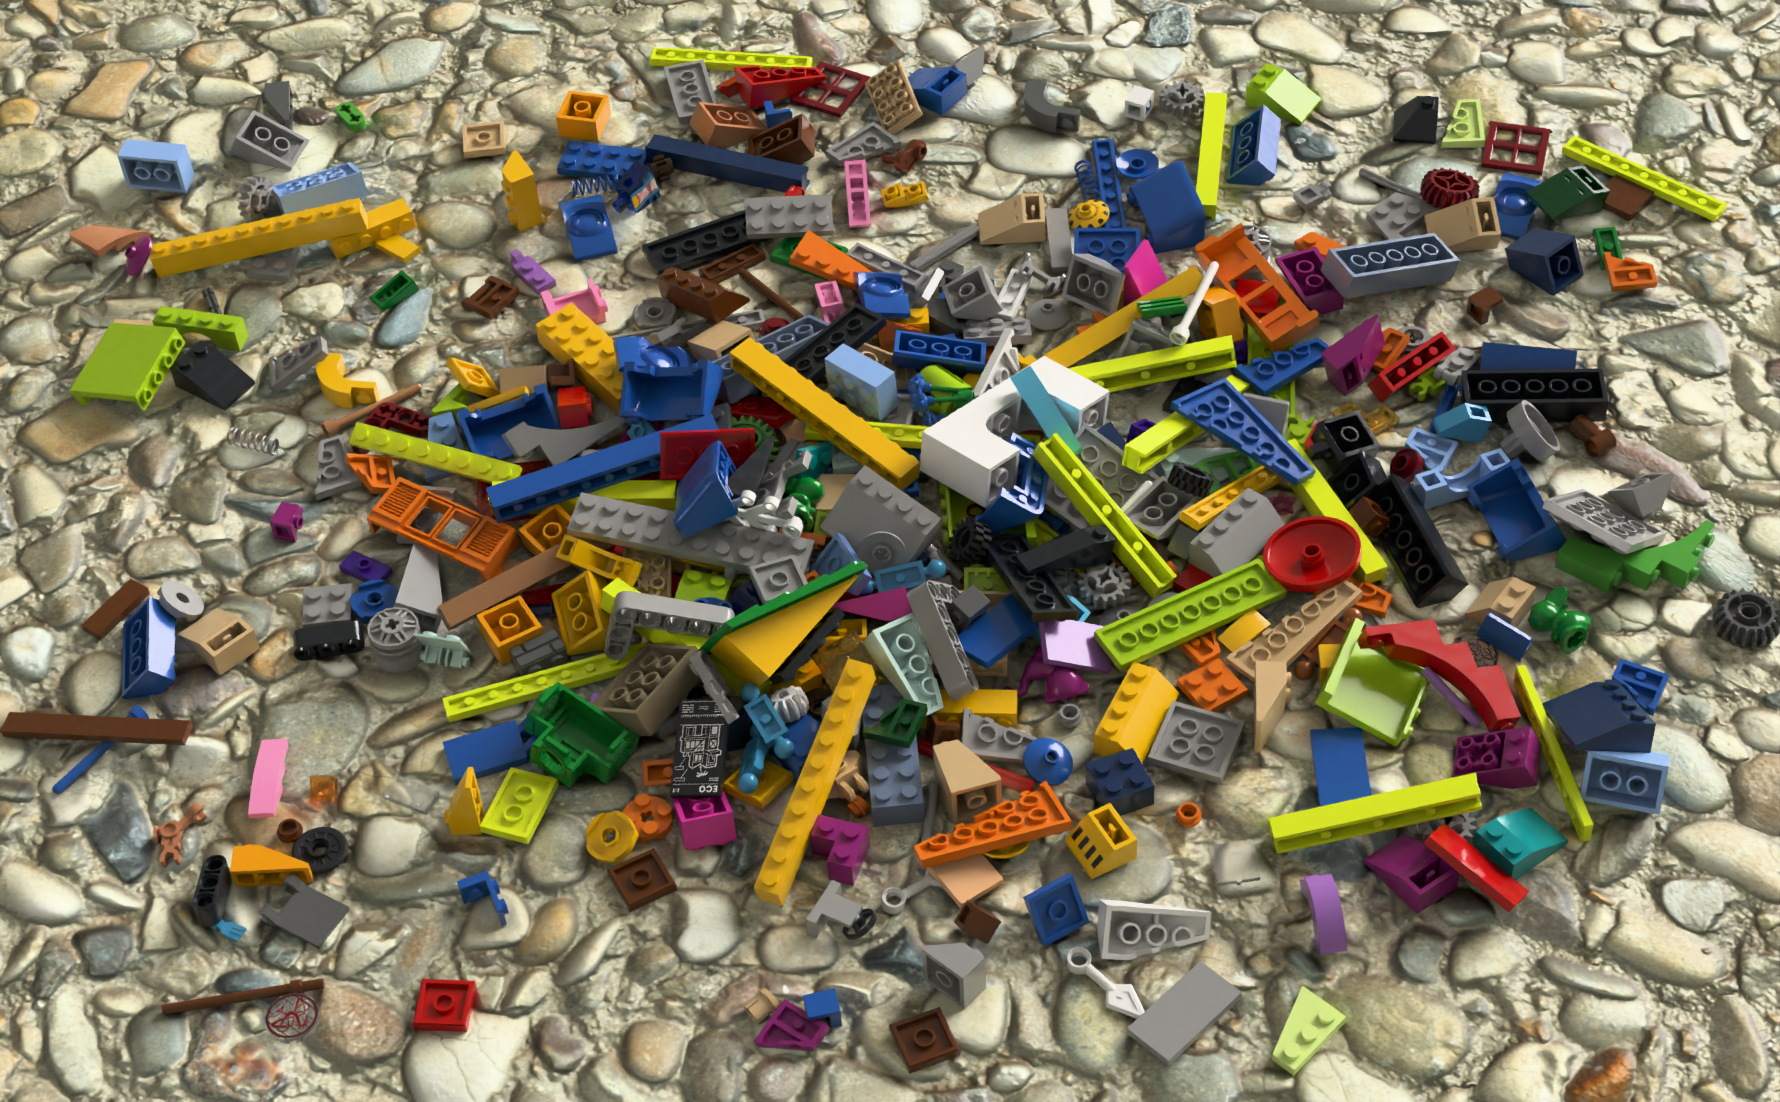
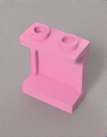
[540,279,608,324]

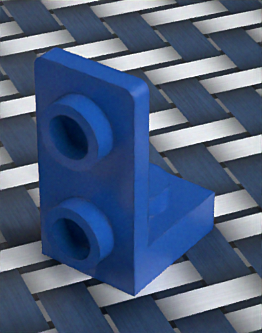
[457,871,509,926]

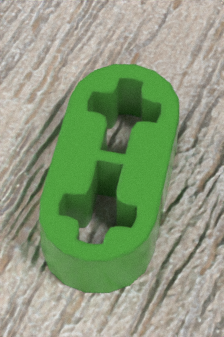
[336,102,366,132]

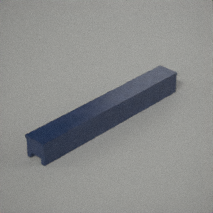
[645,134,810,193]

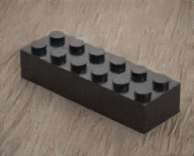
[1459,368,1609,423]

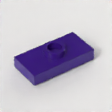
[339,550,393,582]

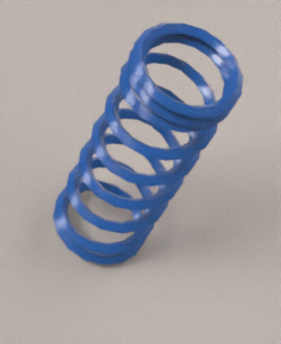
[1074,160,1100,201]
[571,173,620,196]

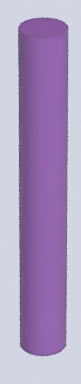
[1421,666,1482,728]

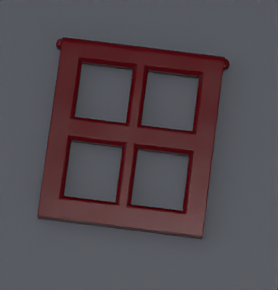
[790,61,871,118]
[1481,121,1553,176]

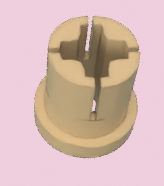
[744,988,780,1024]

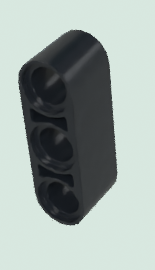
[293,620,365,661]
[192,855,232,927]

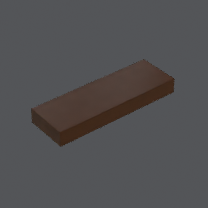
[699,243,766,284]
[81,579,150,640]

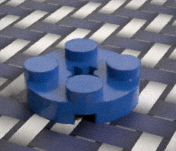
[350,580,398,624]

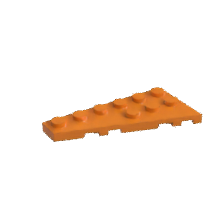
[914,781,1072,869]

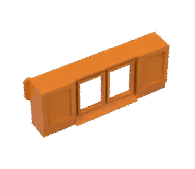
[1195,223,1319,353]
[367,477,519,583]

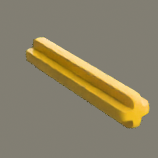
[467,385,529,414]

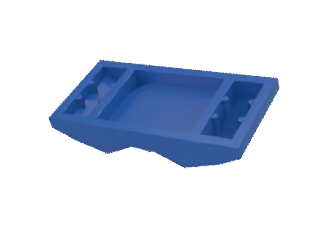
[1494,173,1542,240]
[559,194,618,262]
[853,272,910,318]
[613,337,697,372]

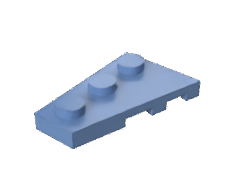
[425,412,465,484]
[809,533,872,596]

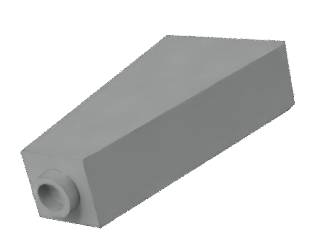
[393,544,442,633]

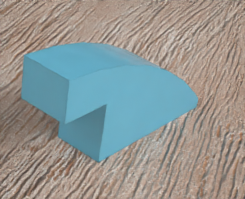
[1010,366,1083,455]

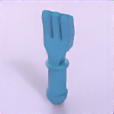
[211,919,247,942]

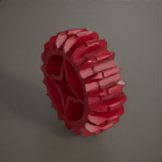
[1420,168,1480,209]

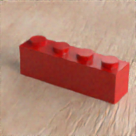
[1367,332,1456,403]

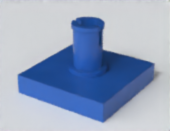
[1023,873,1089,946]

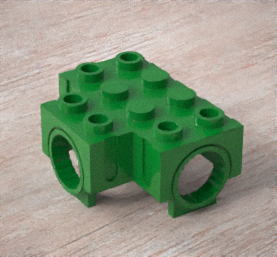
[525,682,639,788]

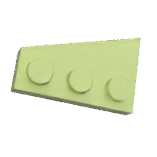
[1441,99,1485,149]
[1272,986,1346,1076]

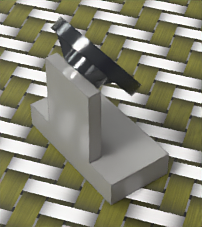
[806,880,877,940]

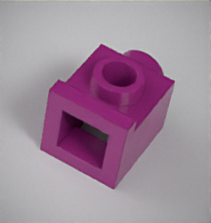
[270,502,304,542]

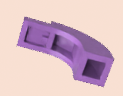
[1300,874,1348,954]

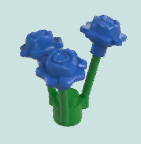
[908,373,975,427]

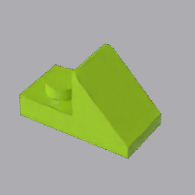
[431,383,470,425]

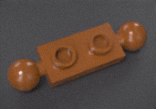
[1294,608,1363,681]

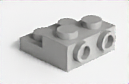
[1116,317,1174,358]

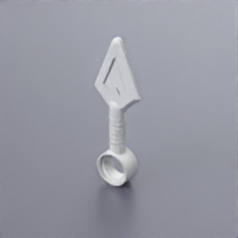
[882,867,943,914]
[1067,947,1145,1019]

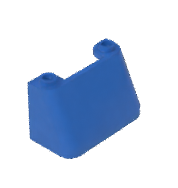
[1126,160,1205,254]
[619,360,724,425]
[457,383,562,460]
[974,432,1049,534]
[673,440,738,538]
[1467,457,1567,562]

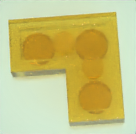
[1333,401,1400,437]

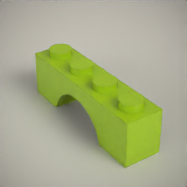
[152,306,248,351]

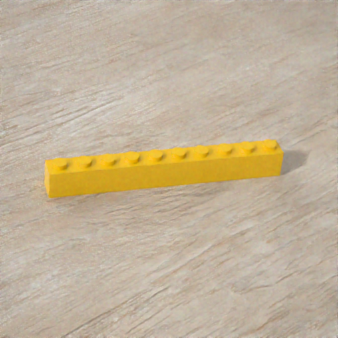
[150,198,368,278]
[730,337,920,491]
[754,658,876,907]

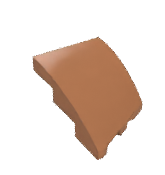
[69,225,150,257]

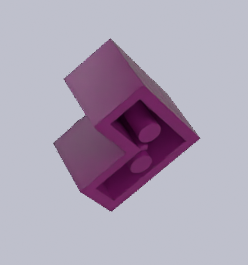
[810,815,870,886]

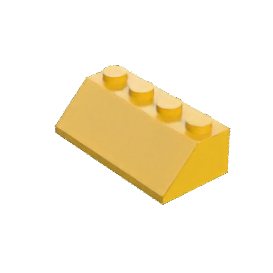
[1094,662,1179,765]

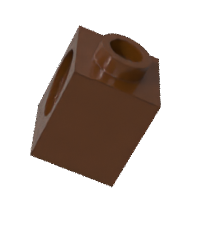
[1349,496,1391,539]

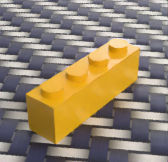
[326,198,416,260]
[920,689,1018,729]

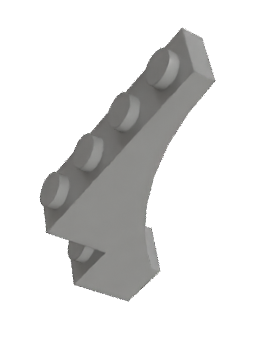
[501,414,627,467]

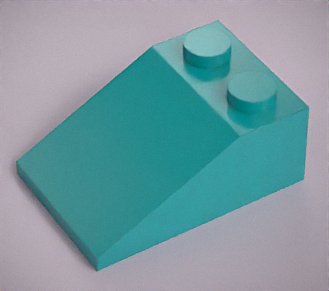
[1474,807,1568,880]

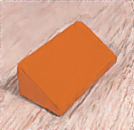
[642,759,674,787]

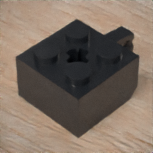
[1306,410,1381,474]

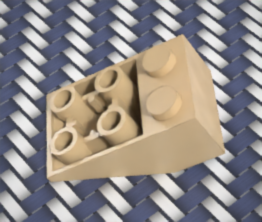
[978,193,1045,245]
[1424,197,1501,252]
[177,608,260,675]

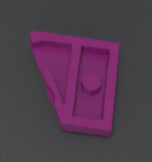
[754,999,830,1051]

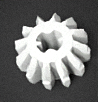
[768,686,810,724]

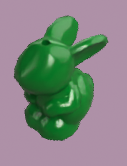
[783,477,825,532]
[1528,587,1591,654]

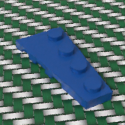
[1233,338,1328,397]

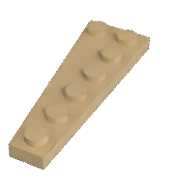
[1226,580,1363,683]

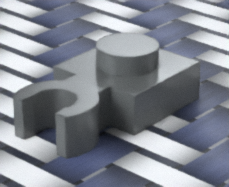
[933,259,964,293]

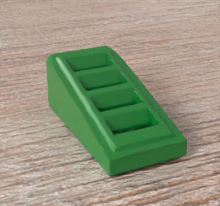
[369,270,420,312]

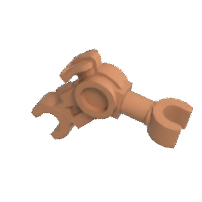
[152,802,207,868]

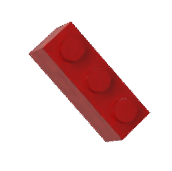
[558,385,593,429]

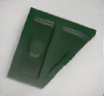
[862,699,928,748]

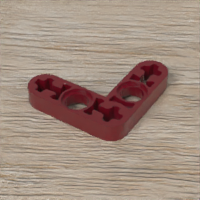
[351,402,431,454]

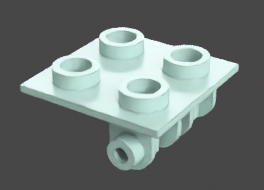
[414,631,474,669]

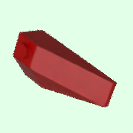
[734,65,826,109]

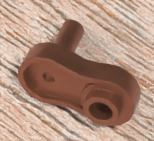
[882,139,927,173]

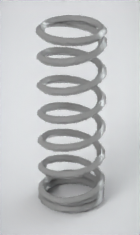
[227,427,279,455]

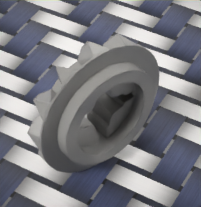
[1398,326,1431,353]

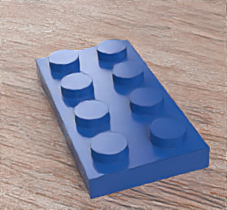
[557,141,647,184]

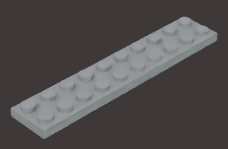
[567,492,815,576]

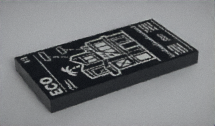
[670,699,731,798]

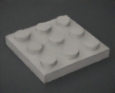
[1148,701,1245,784]

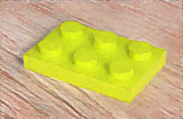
[480,767,559,844]

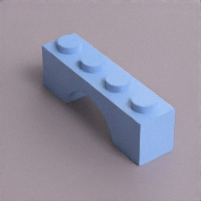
[1413,448,1510,510]

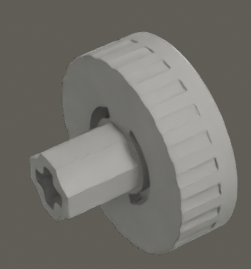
[1500,400,1560,462]

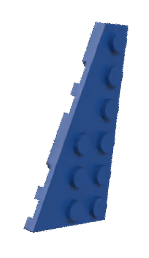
[1170,378,1316,486]

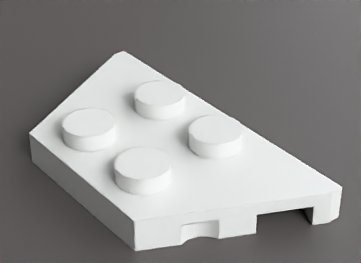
[973,328,1021,399]

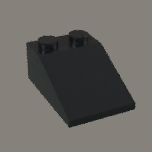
[170,340,255,411]

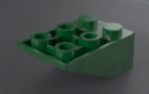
[1525,165,1610,221]

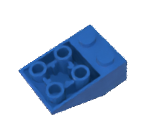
[908,67,967,115]

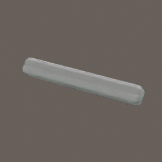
[909,224,980,271]

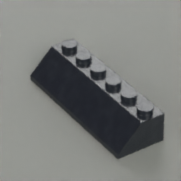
[1366,473,1469,608]

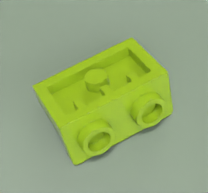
[964,564,1010,592]

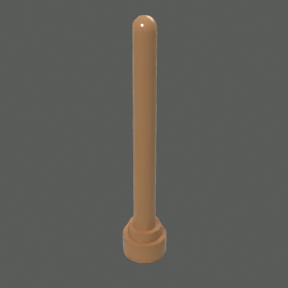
[321,384,422,438]

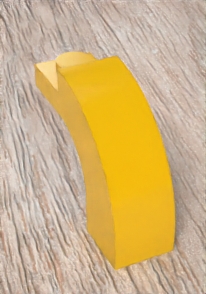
[316,353,380,409]
[555,535,643,587]

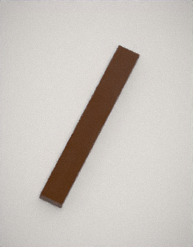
[0,712,193,746]

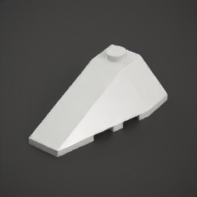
[1097,899,1212,960]

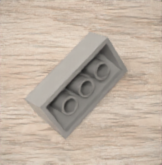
[1189,488,1285,578]

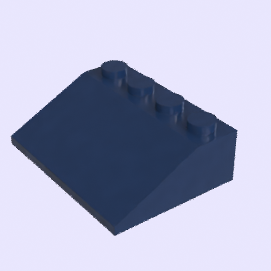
[1542,680,1656,753]

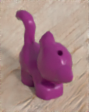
[1003,644,1090,704]

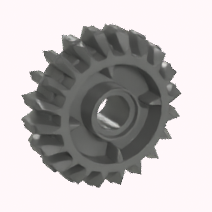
[1713,588,1780,650]

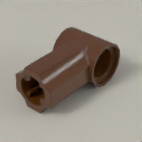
[1569,414,1617,457]

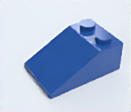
[767,714,821,781]

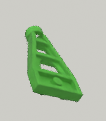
[1192,451,1261,497]

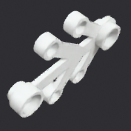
[724,490,803,538]

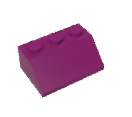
[1275,247,1344,315]

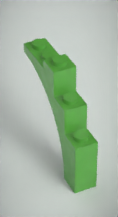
[1555,520,1715,593]

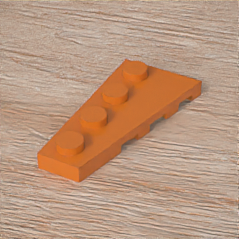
[789,230,872,291]

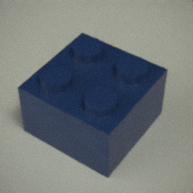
[1086,748,1155,816]

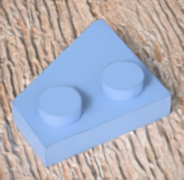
[1405,427,1458,474]

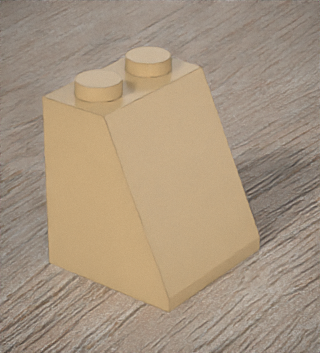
[687,320,755,362]
[933,739,1002,824]

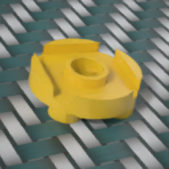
[585,811,639,864]

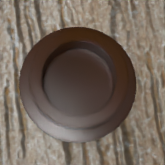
[277,819,303,843]

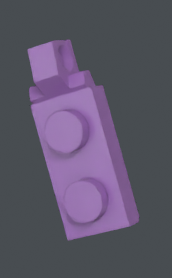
[509,249,556,295]

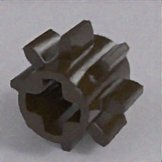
[649,154,674,182]

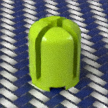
[918,365,974,416]

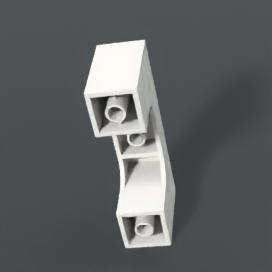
[920,356,1110,508]

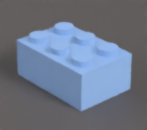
[117,139,195,193]
[824,344,899,421]
[1580,751,1669,815]

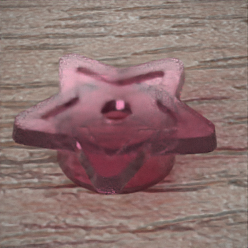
[1268,491,1297,515]

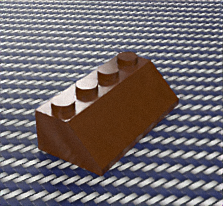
[656,267,750,324]

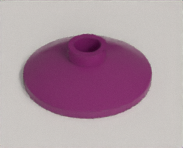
[125,236,152,276]

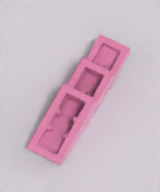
[844,160,871,228]
[814,280,845,323]
[248,739,288,818]

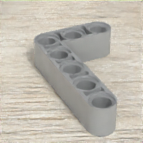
[907,580,979,701]
[605,591,735,660]

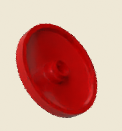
[1263,516,1362,592]

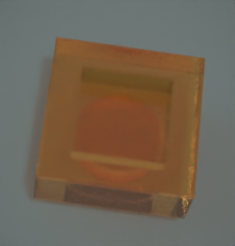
[310,775,337,802]

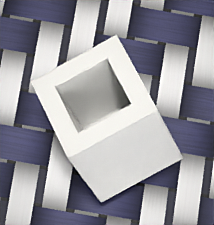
[1125,85,1154,122]

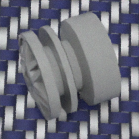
[1234,225,1272,282]
[367,607,425,673]

